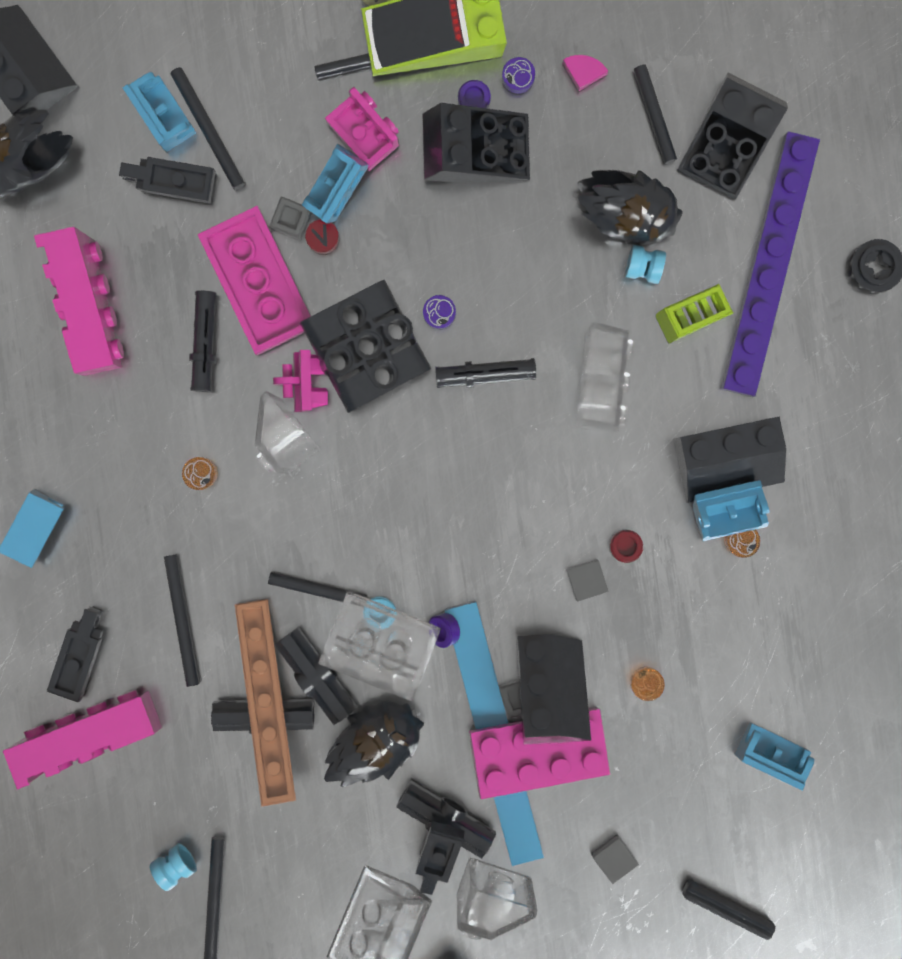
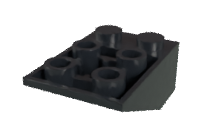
[677,72,788,200]
[422,103,530,183]

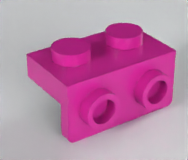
[325,87,399,171]

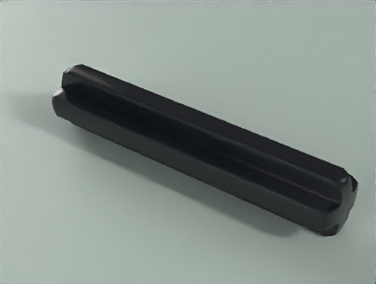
[682,880,776,940]

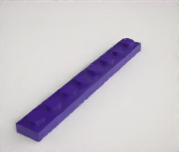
[721,131,820,397]

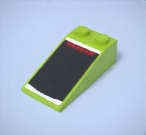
[361,0,507,76]

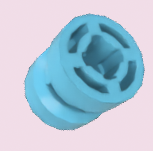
[625,244,666,284]
[150,843,197,891]

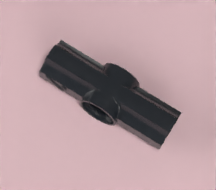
[275,627,357,725]
[211,699,315,734]
[396,781,496,859]

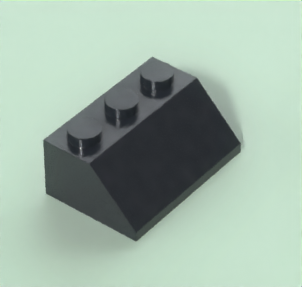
[0,5,78,115]
[673,416,787,503]
[516,634,591,745]

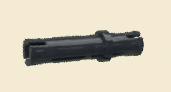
[189,290,217,392]
[435,358,536,388]

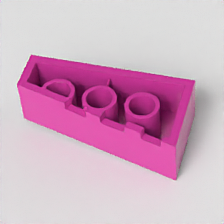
[34,227,124,376]
[3,689,162,790]

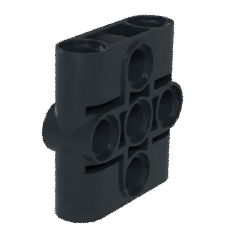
[300,279,432,413]

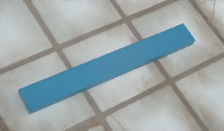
[444,601,544,866]

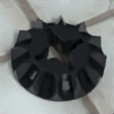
[850,239,902,293]

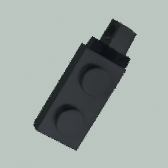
[119,157,216,204]
[47,607,103,702]
[415,821,465,895]

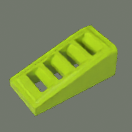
[656,284,733,343]

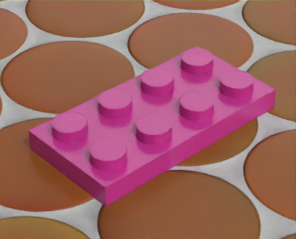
[197,206,311,355]
[469,707,610,799]

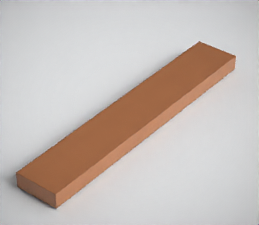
[235,599,296,807]

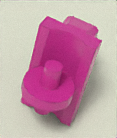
[273,350,328,412]

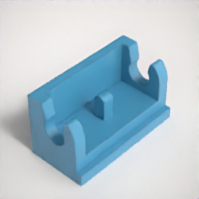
[122,72,196,153]
[302,144,369,224]
[693,480,770,541]
[0,489,64,568]
[734,722,815,791]

